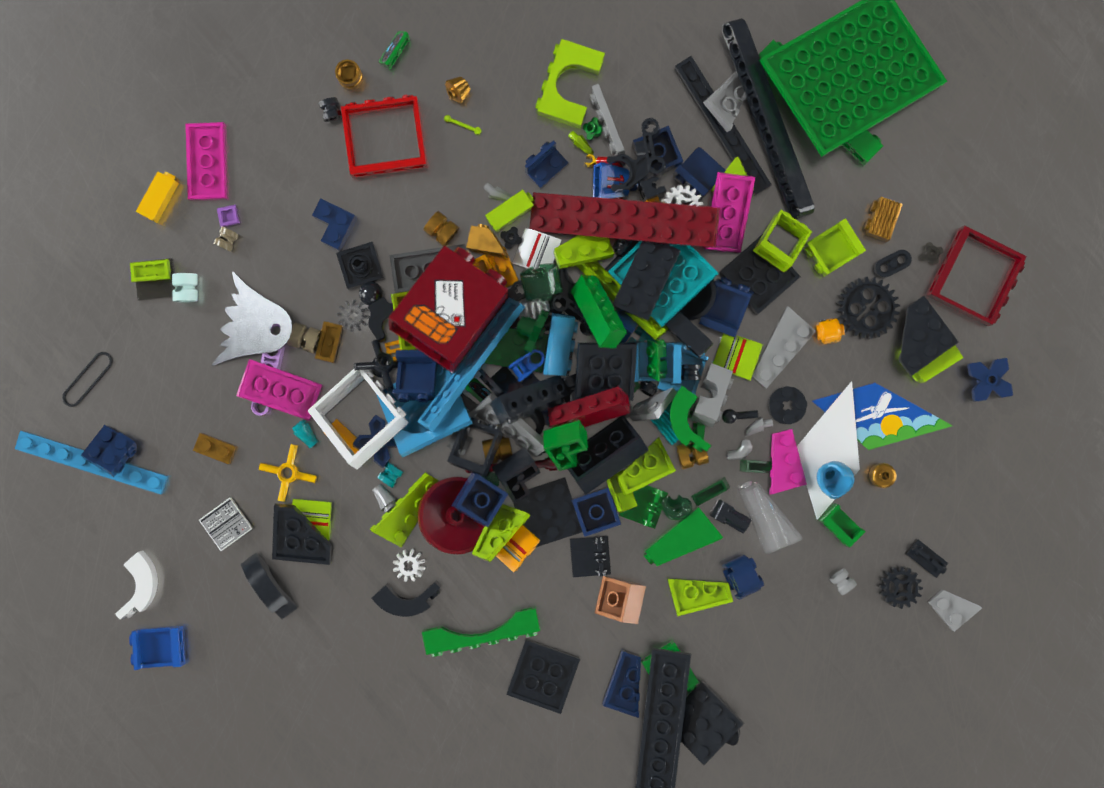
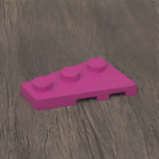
[769,429,807,494]

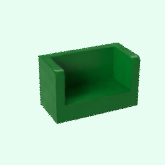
[819,503,866,548]

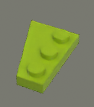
[553,235,614,269]
[472,504,530,562]
[667,578,733,616]

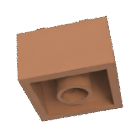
[595,576,646,624]

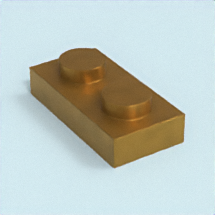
[315,321,343,363]
[193,433,237,464]

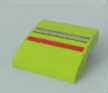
[713,333,763,381]
[292,499,332,540]

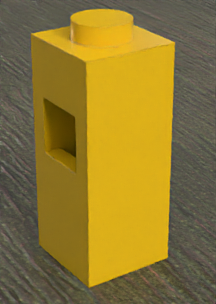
[136,171,179,223]

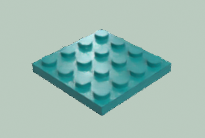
[608,241,718,327]

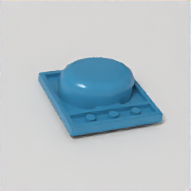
[377,364,473,457]

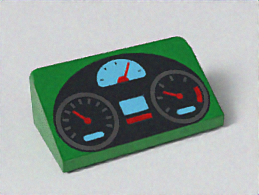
[379,31,410,70]
[465,378,492,402]

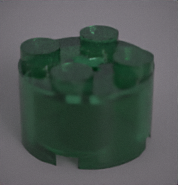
[520,263,563,301]

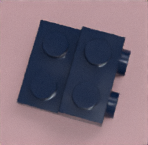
[81,425,137,477]

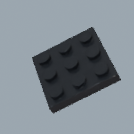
[719,234,801,315]
[575,343,637,401]
[513,477,582,547]
[506,639,580,714]
[681,681,745,765]

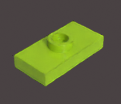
[130,259,171,283]

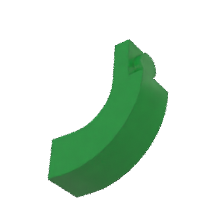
[670,386,711,453]

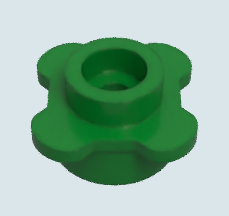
[583,117,603,140]

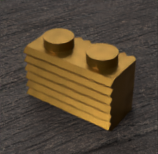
[864,197,902,242]

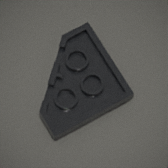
[899,296,959,377]
[272,503,332,565]

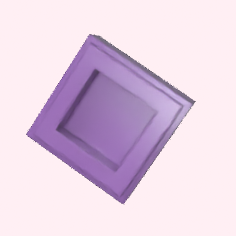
[216,205,240,227]

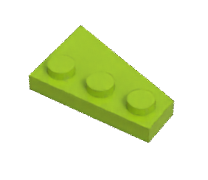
[616,437,676,496]

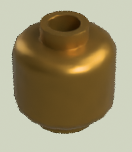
[869,463,897,488]

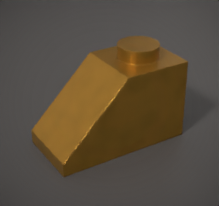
[466,224,508,258]

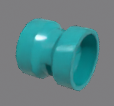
[377,461,403,488]

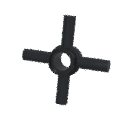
[354,340,398,391]

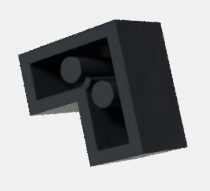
[492,447,541,504]

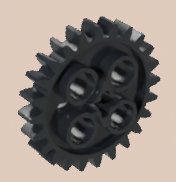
[836,277,900,339]

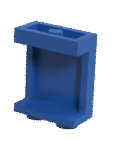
[129,626,185,670]

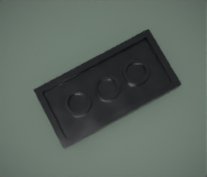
[612,241,681,322]

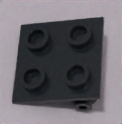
[570,536,611,577]

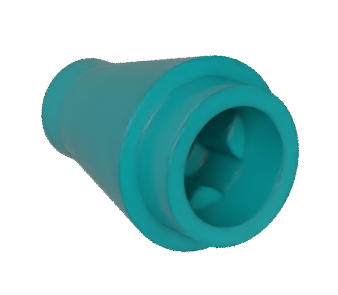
[291,419,319,448]

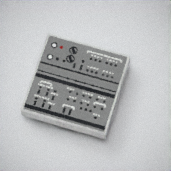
[199,497,253,551]

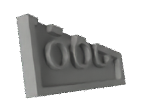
[752,306,816,389]

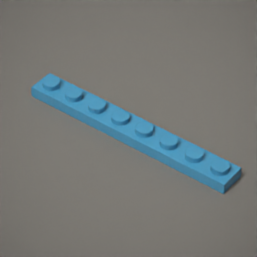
[417,298,524,432]
[15,431,168,494]

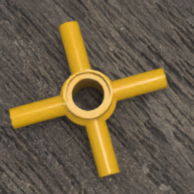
[259,444,317,502]

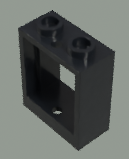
[447,417,504,478]

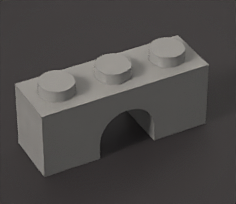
[690,363,734,428]

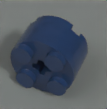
[722,555,764,600]

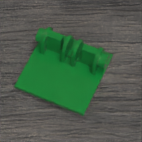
[619,485,668,529]

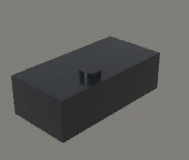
[568,415,649,495]

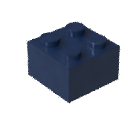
[632,125,683,180]
[451,473,508,527]
[572,487,621,537]

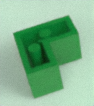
[543,420,588,471]

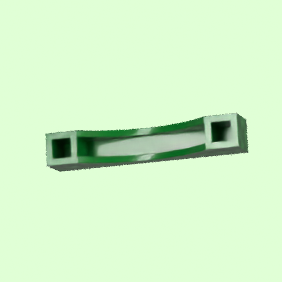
[422,606,540,657]

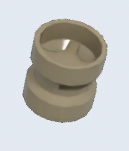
[214,226,239,252]

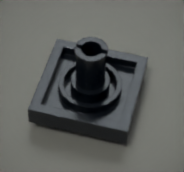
[336,241,385,290]

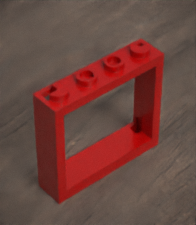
[341,94,428,178]

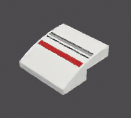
[512,228,561,276]

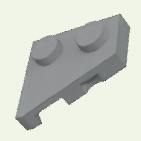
[629,388,677,421]
[927,590,982,632]

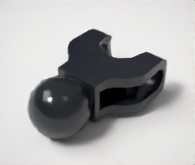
[359,282,394,343]

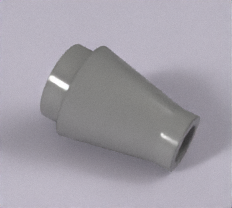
[372,484,397,513]

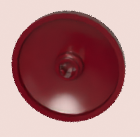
[418,477,485,555]

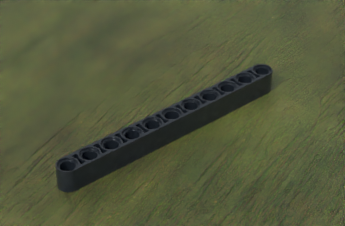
[722,18,815,219]

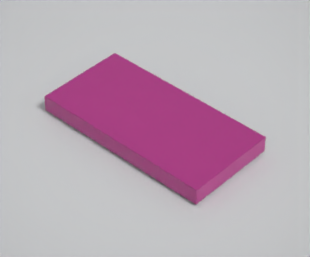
[185,122,227,200]
[703,172,756,253]
[236,359,322,421]

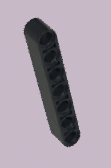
[605,255,713,358]

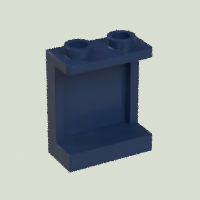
[699,277,753,337]
[392,350,438,403]

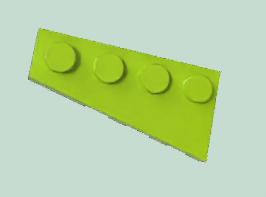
[370,472,440,547]

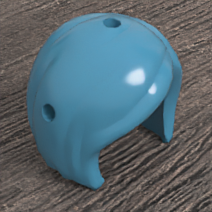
[817,461,855,499]

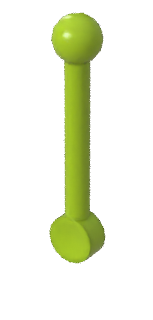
[444,115,481,135]

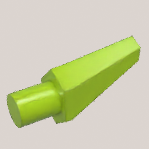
[568,131,594,155]

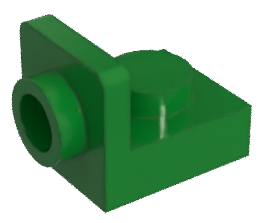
[688,411,705,439]

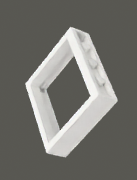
[308,369,409,469]

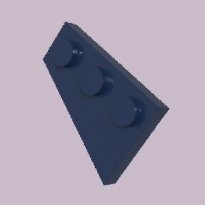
[602,650,641,718]

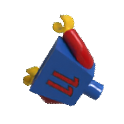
[585,154,638,200]

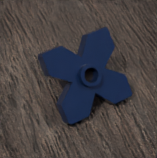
[967,358,1013,402]
[353,415,397,468]

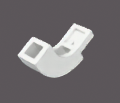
[115,550,158,619]

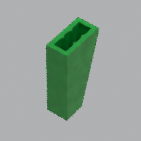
[644,507,723,566]

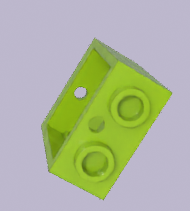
[753,209,812,272]

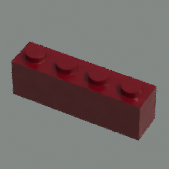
[548,386,631,428]

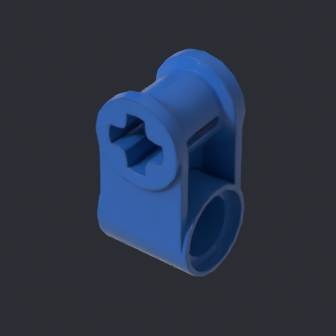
[508,349,545,382]

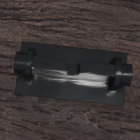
[907,539,948,578]

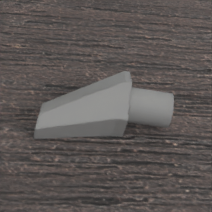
[483,182,513,201]
[745,417,773,437]

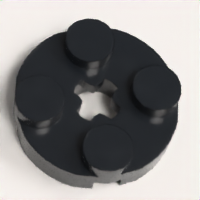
[768,386,807,424]

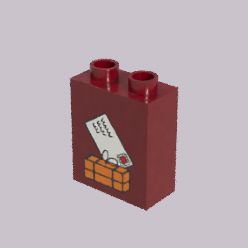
[388,245,509,373]

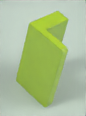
[606,470,638,513]

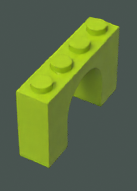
[535,39,605,129]

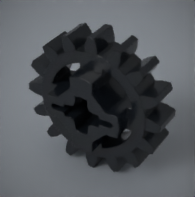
[879,566,923,609]

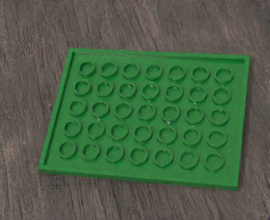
[759,0,948,157]

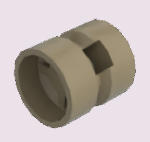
[287,322,321,354]

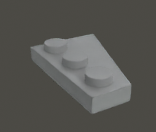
[703,71,746,132]

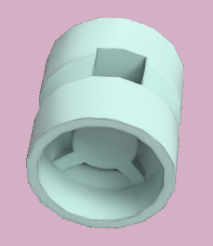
[172,273,198,302]

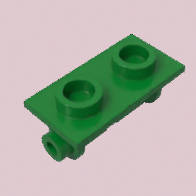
[646,339,667,381]

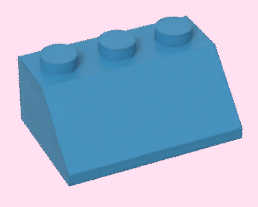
[543,313,578,376]

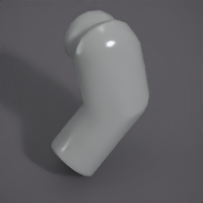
[727,439,753,460]

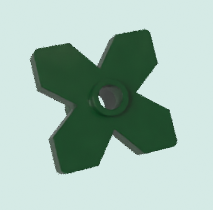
[516,309,549,353]

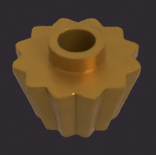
[445,77,471,103]

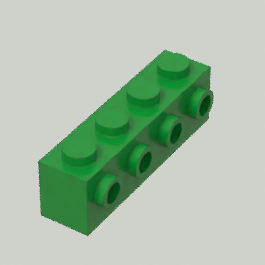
[571,275,627,348]

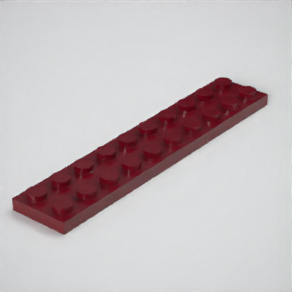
[529,192,720,248]

